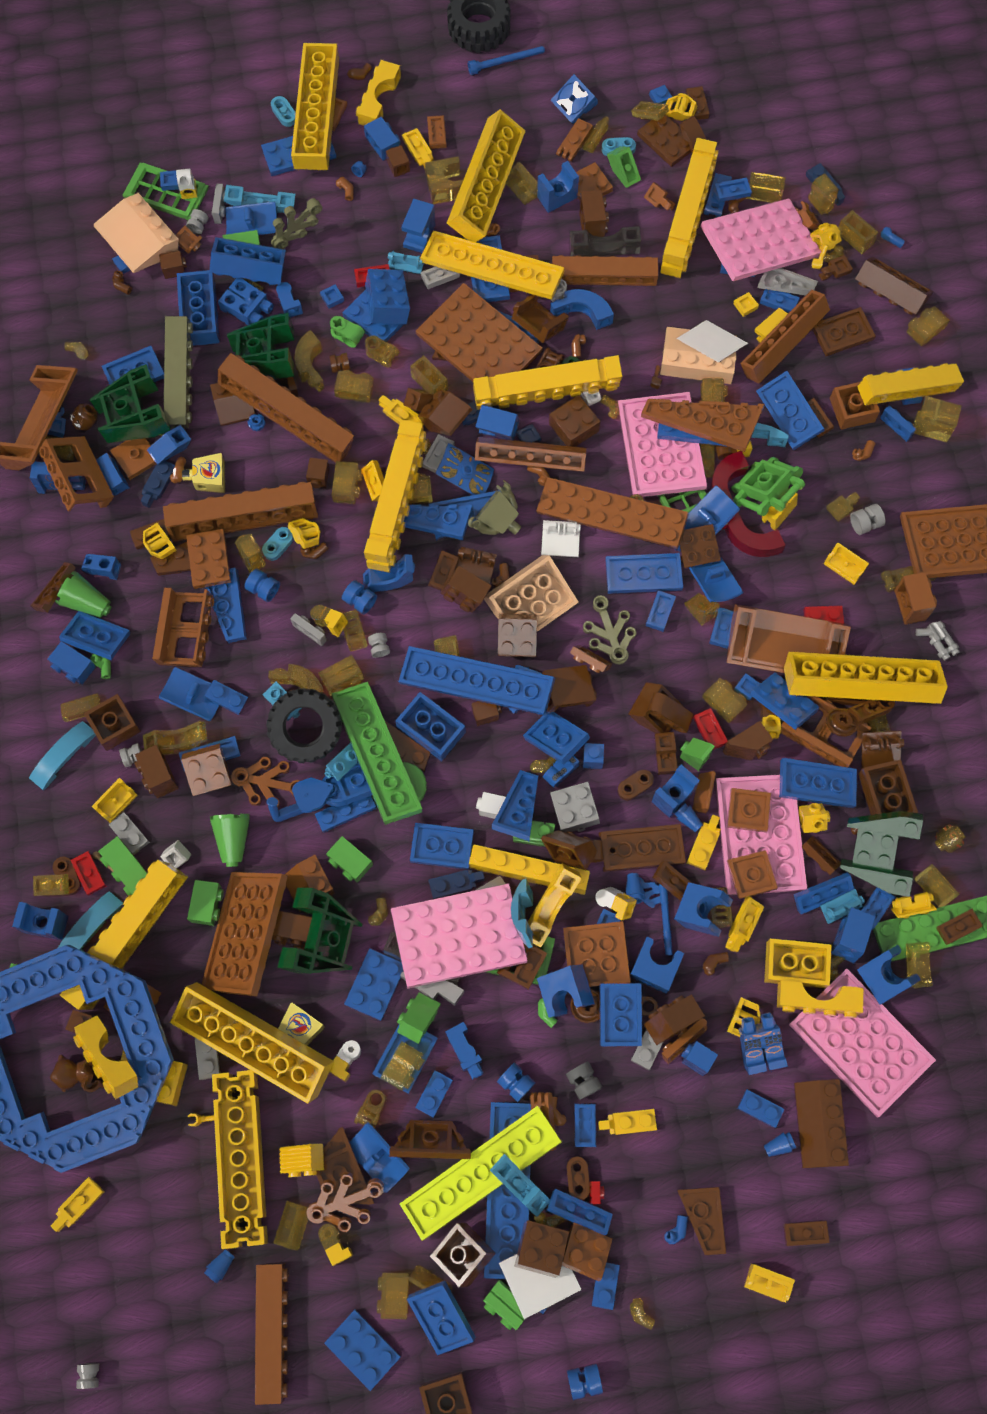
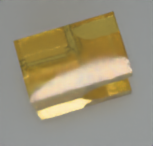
[425,157,463,204]
[913,396,962,442]

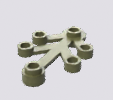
[271,198,323,249]
[583,595,636,665]

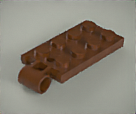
[591,824,686,872]

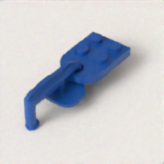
[267,762,372,822]

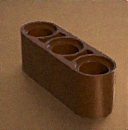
[647,692,694,733]

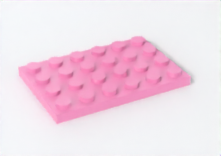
[700,199,822,281]
[618,392,707,498]
[715,775,807,895]
[391,884,527,989]
[789,969,936,1118]

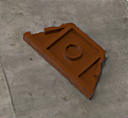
[389,1120,471,1159]
[317,1127,374,1205]

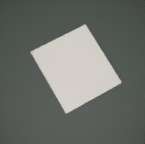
[676,320,748,362]
[499,1254,581,1319]

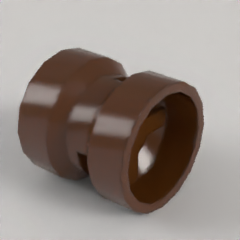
[329,352,350,373]

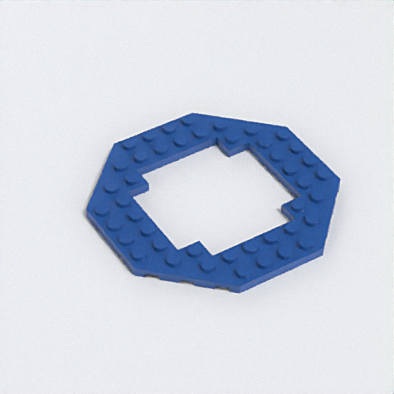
[0,945,174,1173]

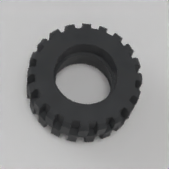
[447,0,511,53]
[266,688,342,764]

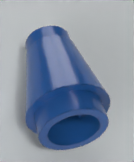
[674,803,703,832]
[626,873,645,904]
[764,1132,796,1157]
[204,1249,235,1284]

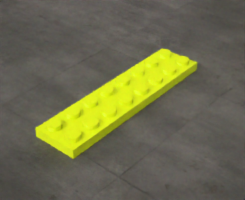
[400,1106,562,1241]

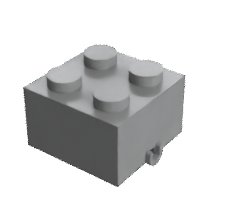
[550,782,600,833]

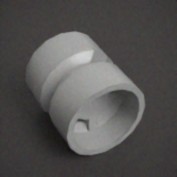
[850,504,885,535]

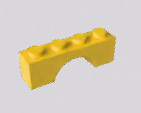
[356,60,401,126]
[528,863,581,947]
[777,980,864,1018]
[73,1016,139,1100]

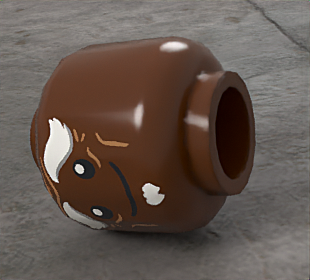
[70,404,98,431]

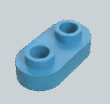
[271,96,296,127]
[601,137,636,156]
[262,527,294,561]

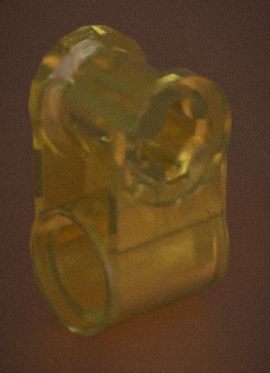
[365,335,400,368]
[354,1090,387,1129]

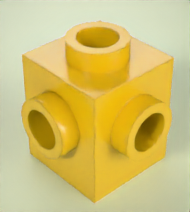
[810,223,842,251]
[799,803,830,833]

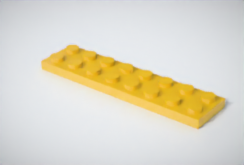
[420,230,564,300]

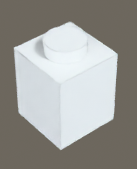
[476,792,506,819]

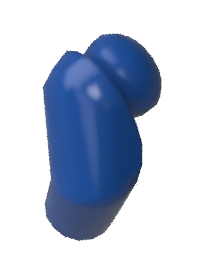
[881,227,905,248]
[664,1216,688,1244]

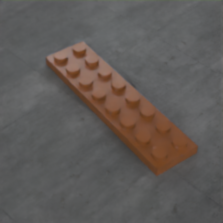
[536,477,689,549]

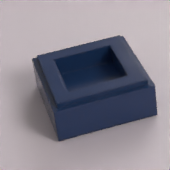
[516,424,541,443]

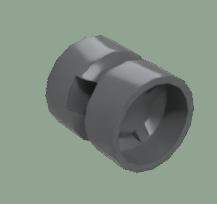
[566,1061,603,1100]

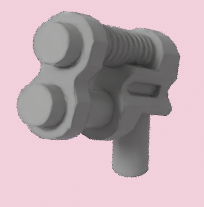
[915,621,960,661]

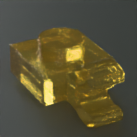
[826,492,860,522]

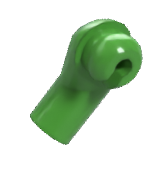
[90,654,111,679]
[538,998,558,1028]

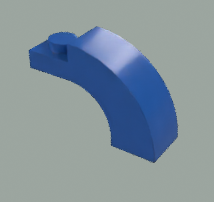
[363,554,415,592]

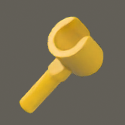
[812,245,829,269]
[188,1114,214,1127]

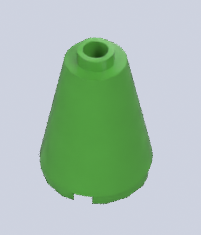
[55,571,112,618]
[210,814,250,867]

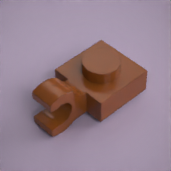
[644,182,676,210]
[795,201,820,230]

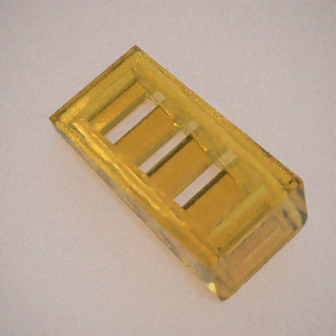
[343,610,368,651]
[710,887,733,928]

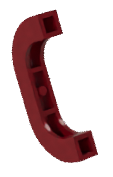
[710,451,785,557]

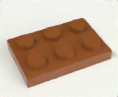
[186,529,231,589]

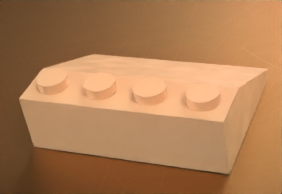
[94,193,179,273]
[660,327,737,384]
[484,555,578,631]

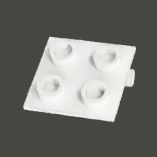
[541,520,580,557]

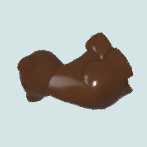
[50,1054,114,1093]

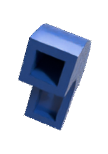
[550,289,614,330]

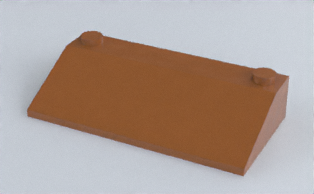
[0,365,78,471]
[726,604,851,673]

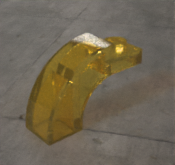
[295,330,325,392]
[268,664,324,693]
[143,721,207,754]

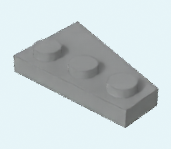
[757,268,818,295]

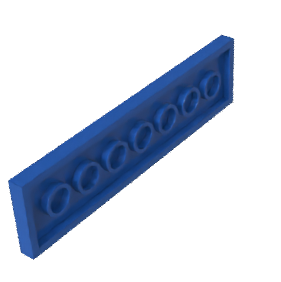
[398,646,555,716]
[484,1102,531,1279]

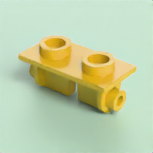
[891,892,937,918]

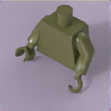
[468,480,521,535]

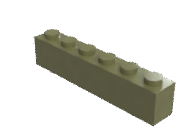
[164,316,193,428]

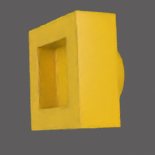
[733,292,759,317]

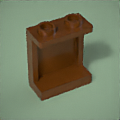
[511,295,569,343]
[542,665,596,713]

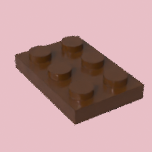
[637,112,691,167]
[812,307,876,356]

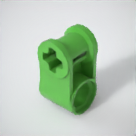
[330,316,365,348]

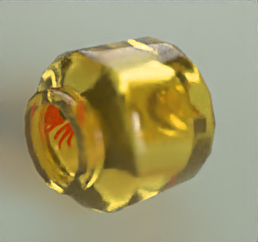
[935,824,966,853]

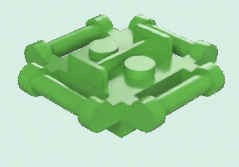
[732,457,805,516]

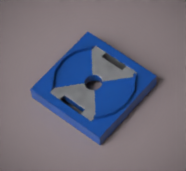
[551,74,597,124]

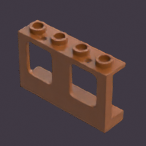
[39,436,114,511]
[152,588,214,667]
[781,696,871,767]

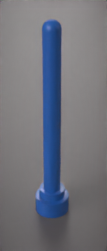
[467,46,545,75]

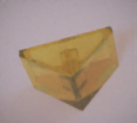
[684,593,720,626]

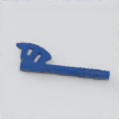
[639,877,673,956]

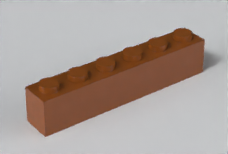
[552,255,658,286]
[740,290,830,384]
[475,437,587,472]
[255,1263,288,1405]

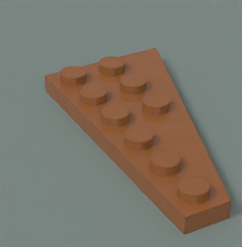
[641,399,764,452]

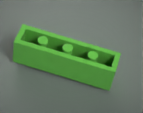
[98,836,148,896]

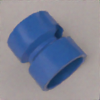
[245,568,280,602]
[342,580,377,615]
[497,1062,536,1102]
[567,1364,603,1400]

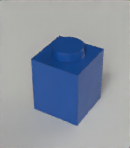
[583,743,604,769]

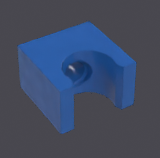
[537,161,579,213]
[401,199,436,253]
[475,405,520,441]
[651,764,700,818]
[674,882,733,937]
[12,902,69,940]
[831,907,876,963]
[630,937,684,993]
[857,945,921,1005]
[537,964,595,1018]

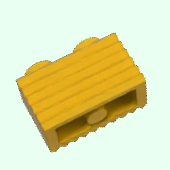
[279,1144,324,1177]

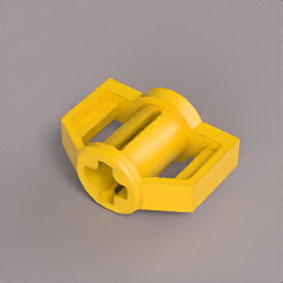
[663,93,697,121]
[288,518,320,549]
[143,523,176,559]
[727,997,761,1037]

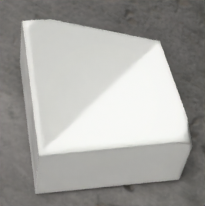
[160,840,191,868]

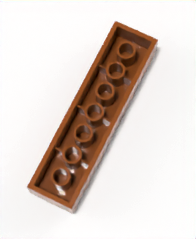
[218,353,354,465]
[163,482,318,542]

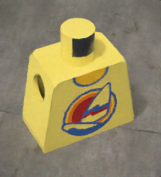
[182,453,225,493]
[278,1003,325,1045]

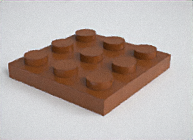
[563,921,631,987]

